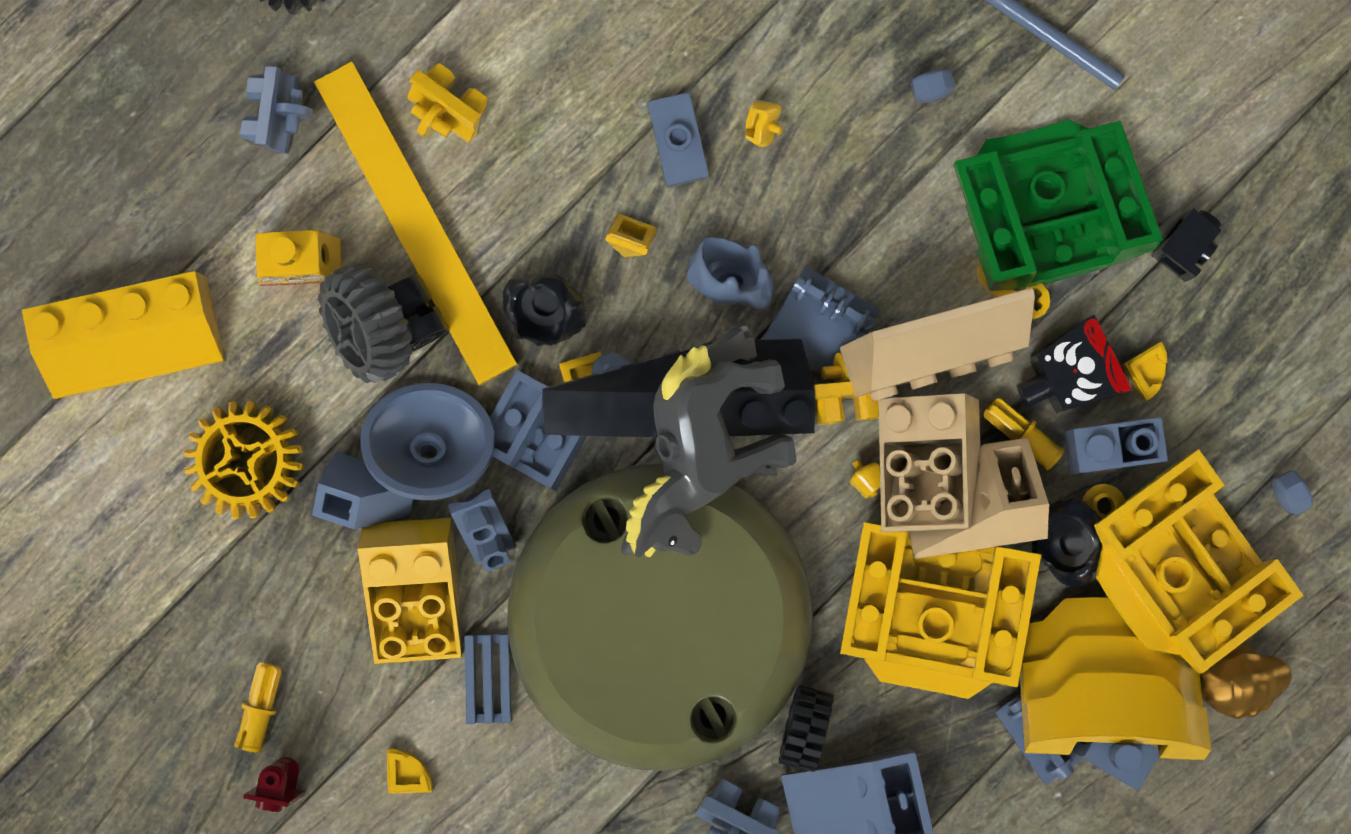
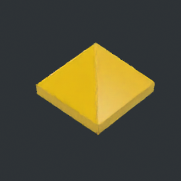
[605,214,658,258]

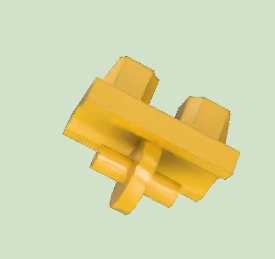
[407,63,488,144]
[814,352,879,426]

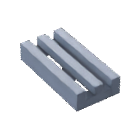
[464,634,512,724]

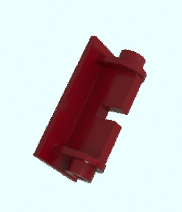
[243,757,306,812]

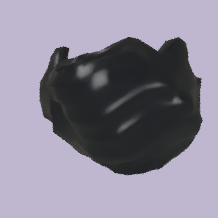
[503,274,587,346]
[1032,497,1102,588]

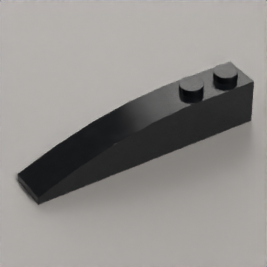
[542,338,815,437]

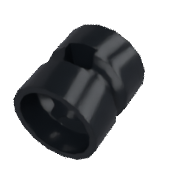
[388,274,450,352]

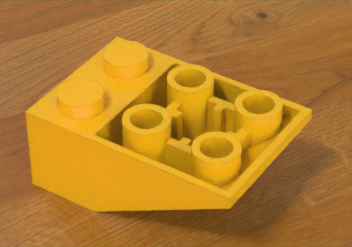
[358,517,462,664]

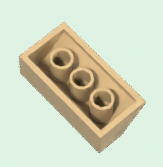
[840,288,1035,402]

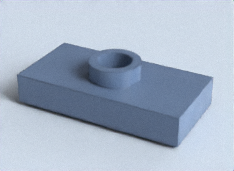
[647,92,709,188]

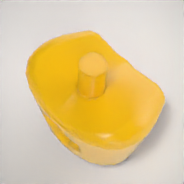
[745,100,783,147]
[849,459,880,499]

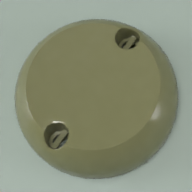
[507,464,813,771]

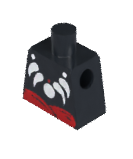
[1016,315,1132,413]

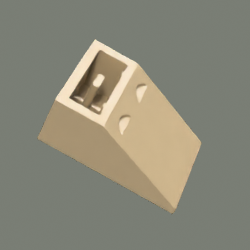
[878,393,980,532]
[908,438,1049,559]

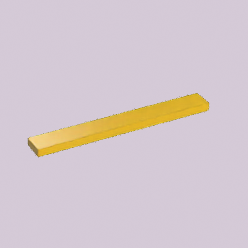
[314,61,518,386]

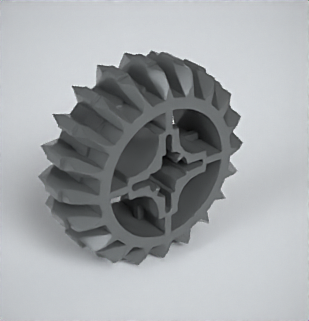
[318,264,412,383]

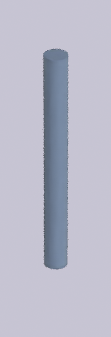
[985,0,1125,90]

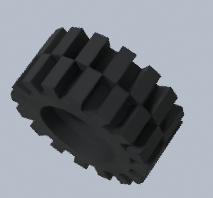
[779,685,834,772]

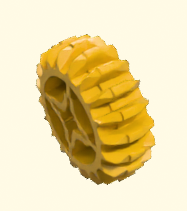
[183,401,304,519]

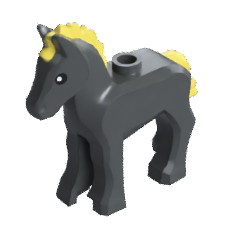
[621,325,797,557]

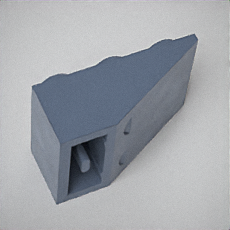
[781,746,934,834]

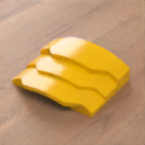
[1094,449,1304,674]
[840,522,1041,699]
[1020,597,1211,760]

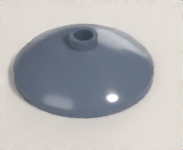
[361,383,494,500]

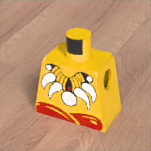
[255,230,342,286]

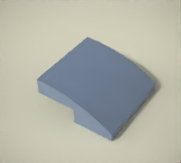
[490,370,587,491]

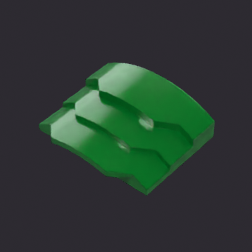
[953,120,1163,291]

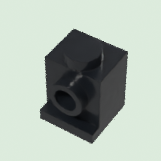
[1151,208,1222,282]

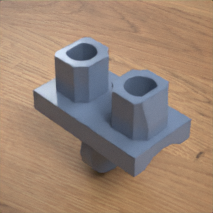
[240,66,314,154]
[448,489,517,571]
[695,780,780,834]

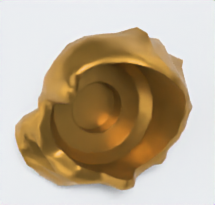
[1200,644,1292,719]

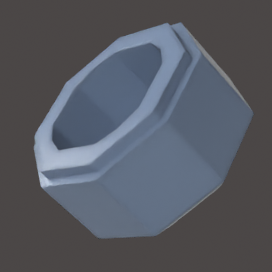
[910,69,955,103]
[1272,471,1313,515]

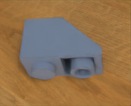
[1063,417,1168,474]
[312,451,415,529]

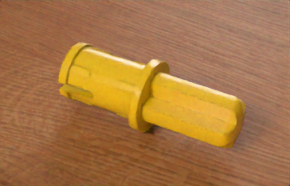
[983,397,1065,471]
[234,662,282,753]

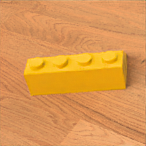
[22,271,225,399]

